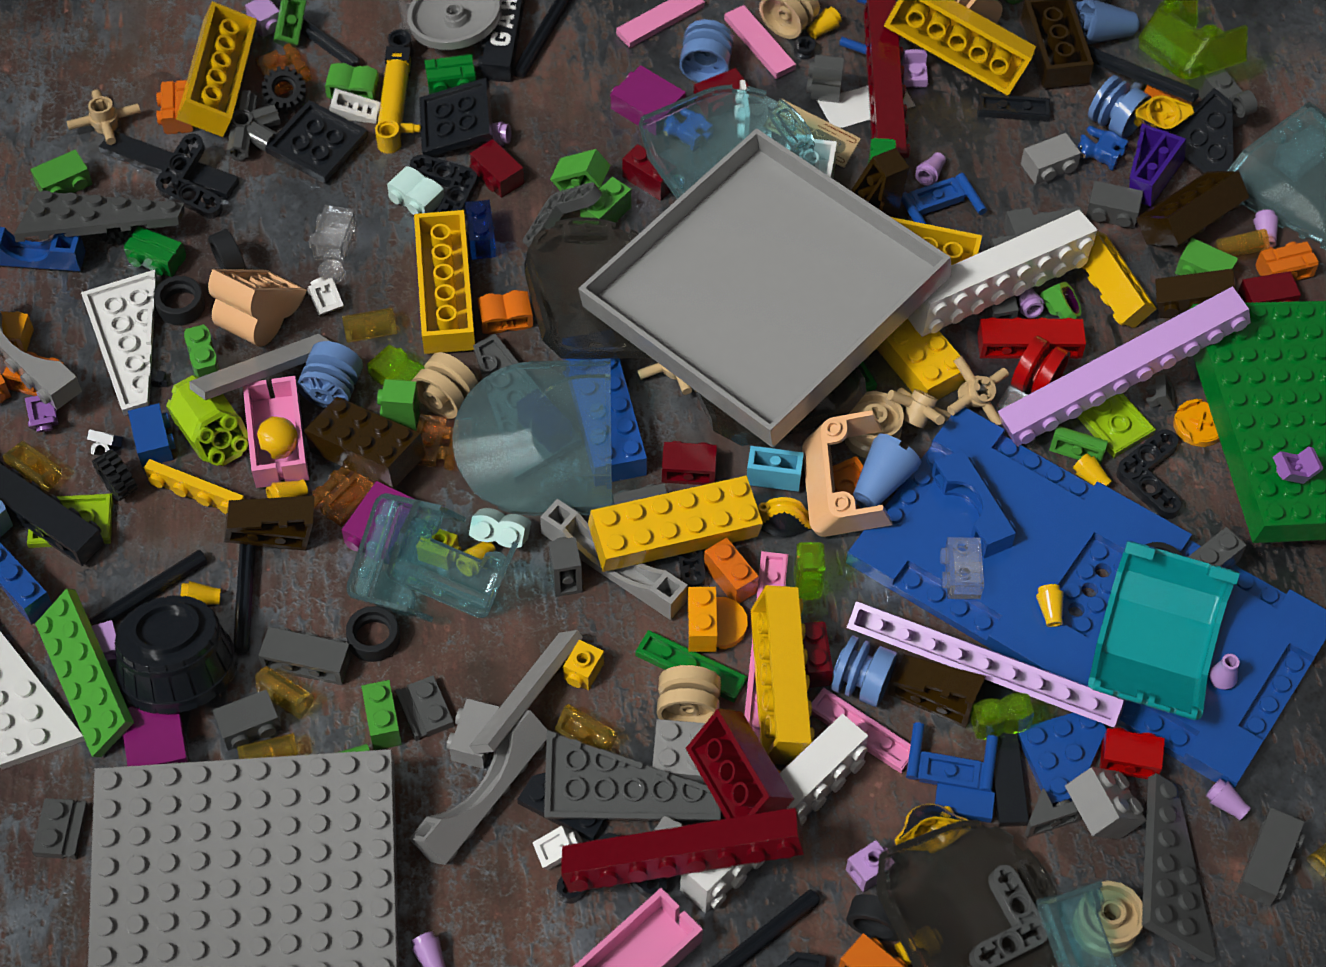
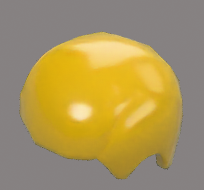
[257,416,298,459]

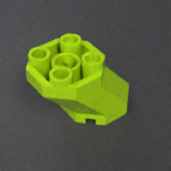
[166,375,248,466]

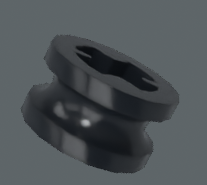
[794,36,816,60]

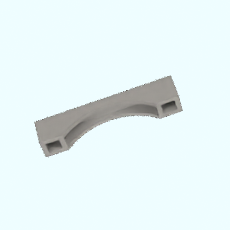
[0,311,82,410]
[540,499,688,620]
[409,710,547,865]

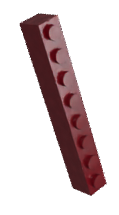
[863,0,910,159]
[561,807,804,893]

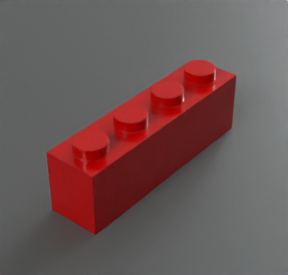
[977,317,1086,359]

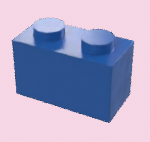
[128,403,176,468]

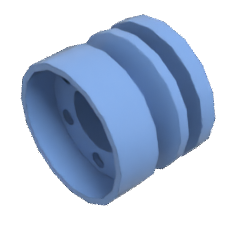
[680,19,733,82]
[1088,75,1151,139]
[296,341,363,408]
[831,635,898,708]

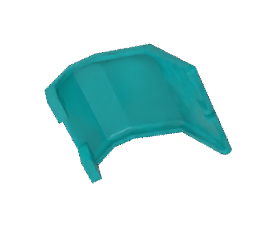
[1088,540,1240,720]

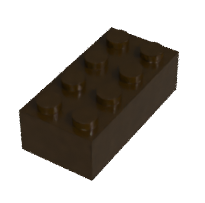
[1021,0,1094,89]
[1136,171,1249,247]
[304,397,425,489]

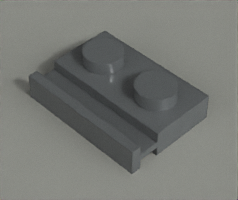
[395,675,454,741]
[32,798,89,860]

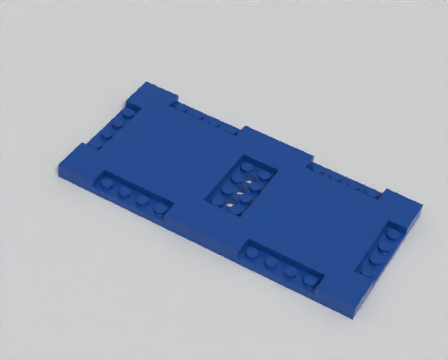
[846,407,1326,789]

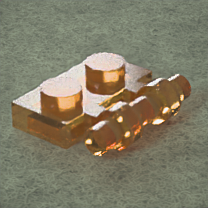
[255,44,312,95]
[416,414,465,470]
[312,467,374,527]

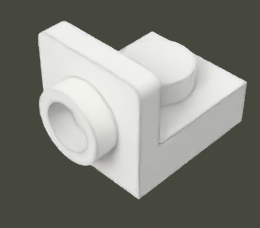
[307,277,344,316]
[533,826,582,870]

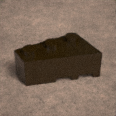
[851,148,909,218]
[1155,268,1237,319]
[224,496,315,551]
[888,655,986,728]

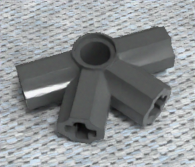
[227,90,280,161]

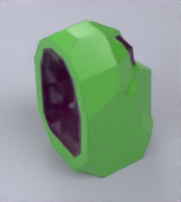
[1040,282,1082,319]

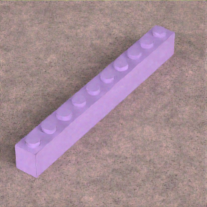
[998,286,1251,447]
[847,602,1126,727]

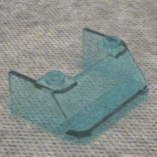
[346,493,466,623]
[387,500,518,618]
[1037,881,1117,967]

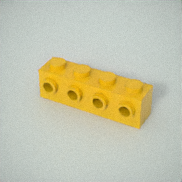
[1081,231,1157,328]

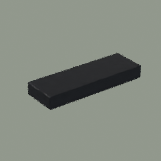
[978,93,1050,122]

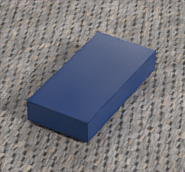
[935,783,995,823]

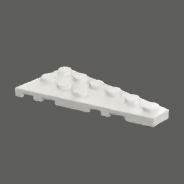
[81,270,157,416]
[0,632,85,770]

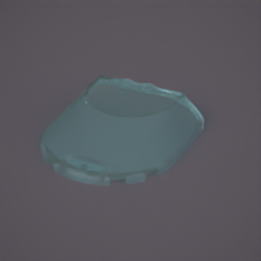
[639,85,816,199]
[452,359,612,516]

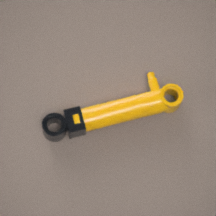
[375,29,421,154]

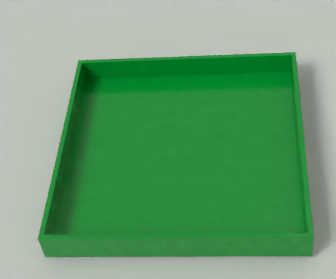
[1190,301,1326,543]

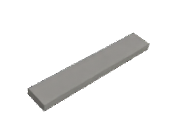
[189,334,331,400]
[469,630,583,753]

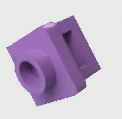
[25,395,59,433]
[1273,447,1323,484]

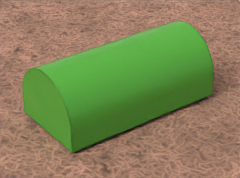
[273,0,307,47]
[1049,425,1108,465]

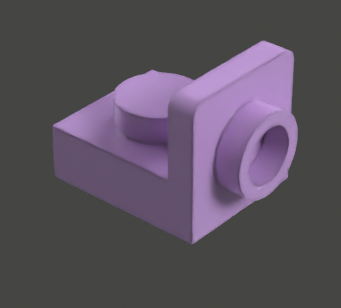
[901,50,928,87]

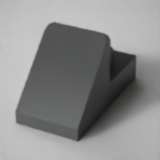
[1025,788,1081,838]

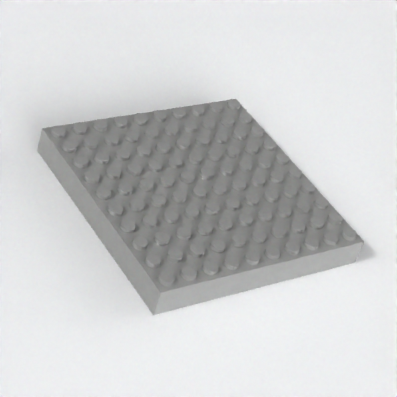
[578,128,951,448]
[88,749,399,967]

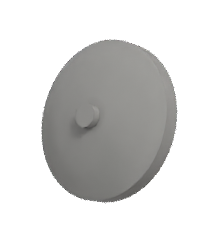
[407,0,502,50]

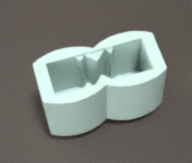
[387,166,445,215]
[469,508,531,548]

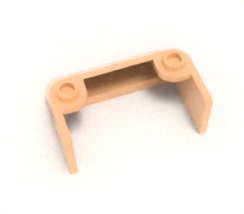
[802,410,892,537]

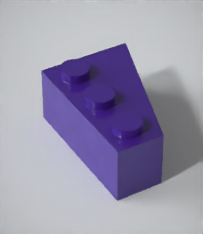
[1129,123,1186,207]

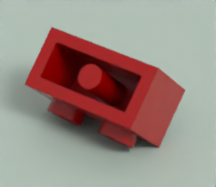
[1099,728,1165,779]

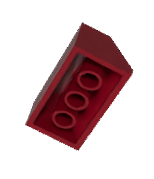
[685,708,794,819]

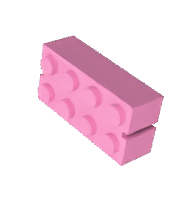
[243,376,309,488]
[573,888,703,967]

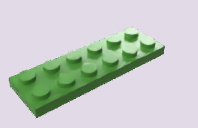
[35,588,134,758]

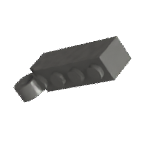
[1175,39,1258,128]

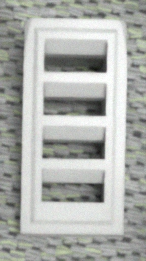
[329,88,381,124]

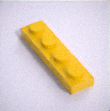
[144,459,244,514]

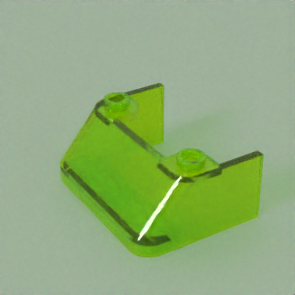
[1139,0,1248,79]

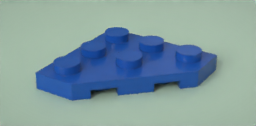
[1017,712,1106,807]

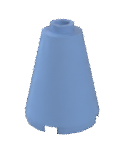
[1075,0,1140,45]
[853,433,921,508]

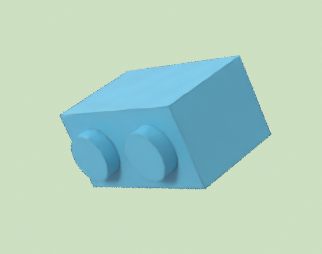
[747,446,804,492]

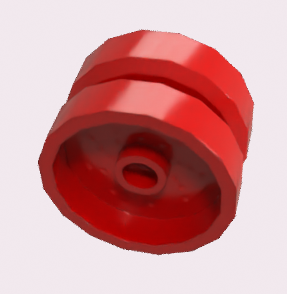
[1011,335,1071,393]

